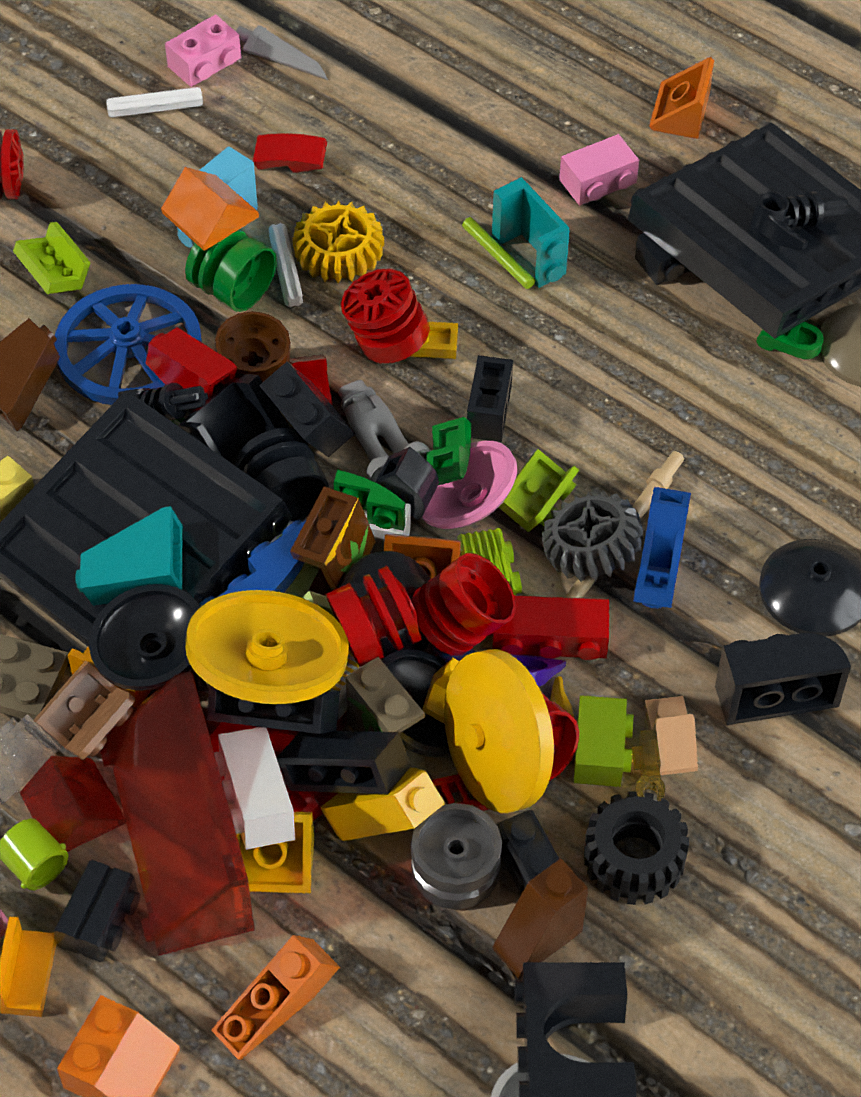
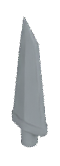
[236,25,328,80]

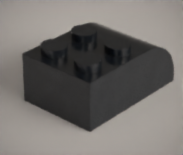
[715,633,851,725]

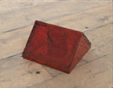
[20,756,127,852]

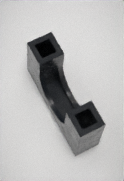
[514,962,637,1097]

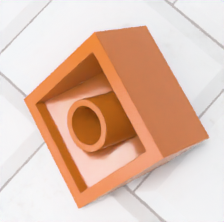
[57,995,180,1097]

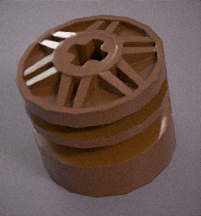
[215,311,291,382]

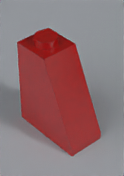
[145,327,237,413]

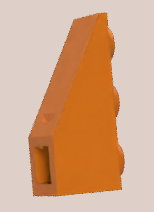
[211,935,340,1060]

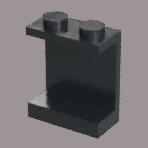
[178,373,290,465]

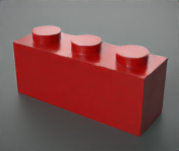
[492,596,609,660]

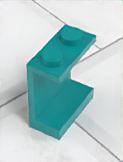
[492,177,570,288]

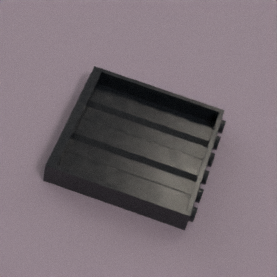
[628,122,861,339]
[0,390,293,653]

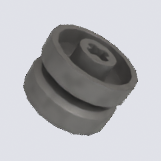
[411,803,502,910]

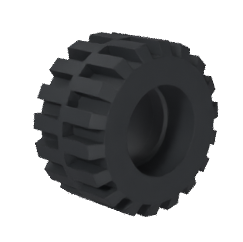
[584,791,689,905]

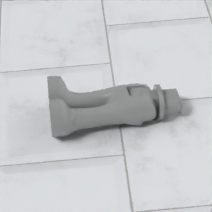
[338,380,430,482]

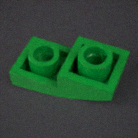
[334,470,405,531]

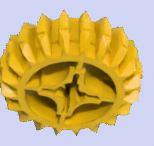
[292,200,384,284]

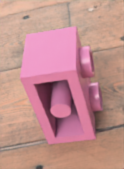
[165,14,241,87]
[559,134,639,206]

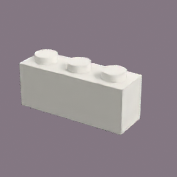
[213,727,295,850]

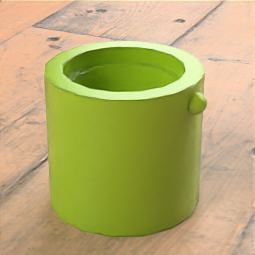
[0,818,69,891]

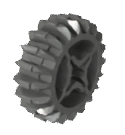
[542,490,643,582]

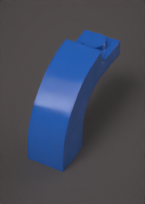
[633,487,691,609]

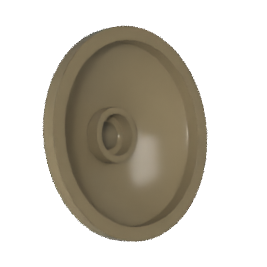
[820,303,861,387]

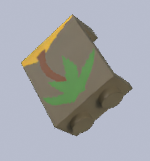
[345,657,425,768]

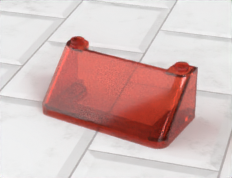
[100,671,255,956]

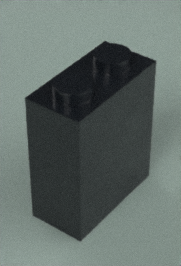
[259,361,355,457]

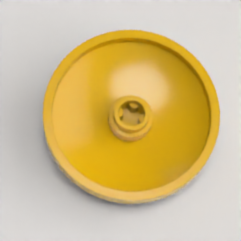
[186,590,349,704]
[444,649,554,813]

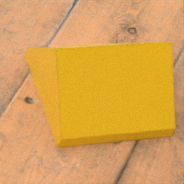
[229,812,314,893]

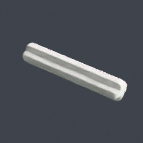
[106,87,203,118]
[268,223,303,308]

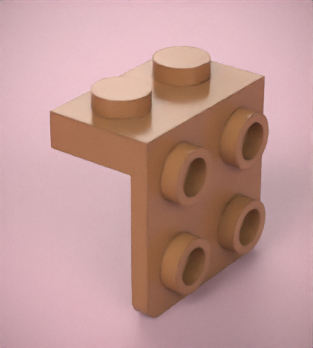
[33,661,136,760]

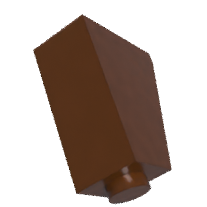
[0,318,60,431]
[493,858,588,979]

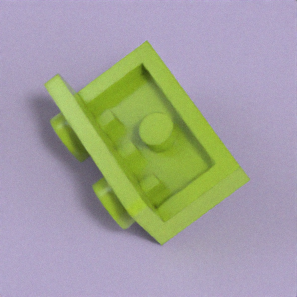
[13,222,90,294]
[499,449,579,532]

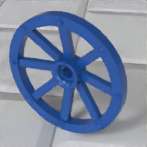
[54,284,202,405]

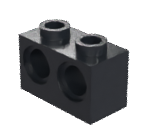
[467,355,513,442]

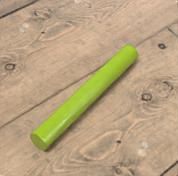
[462,217,536,289]

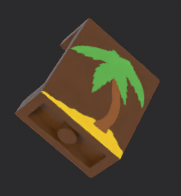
[290,487,376,596]

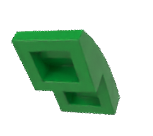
[426,417,471,486]

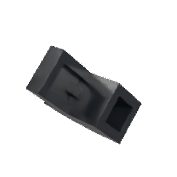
[375,447,439,520]

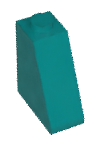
[75,506,182,606]

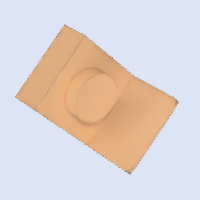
[644,696,698,776]

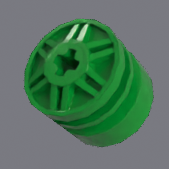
[185,229,277,312]

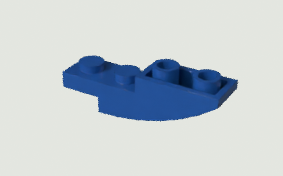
[199,519,307,607]

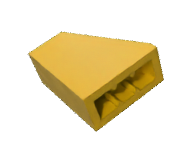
[320,767,445,841]

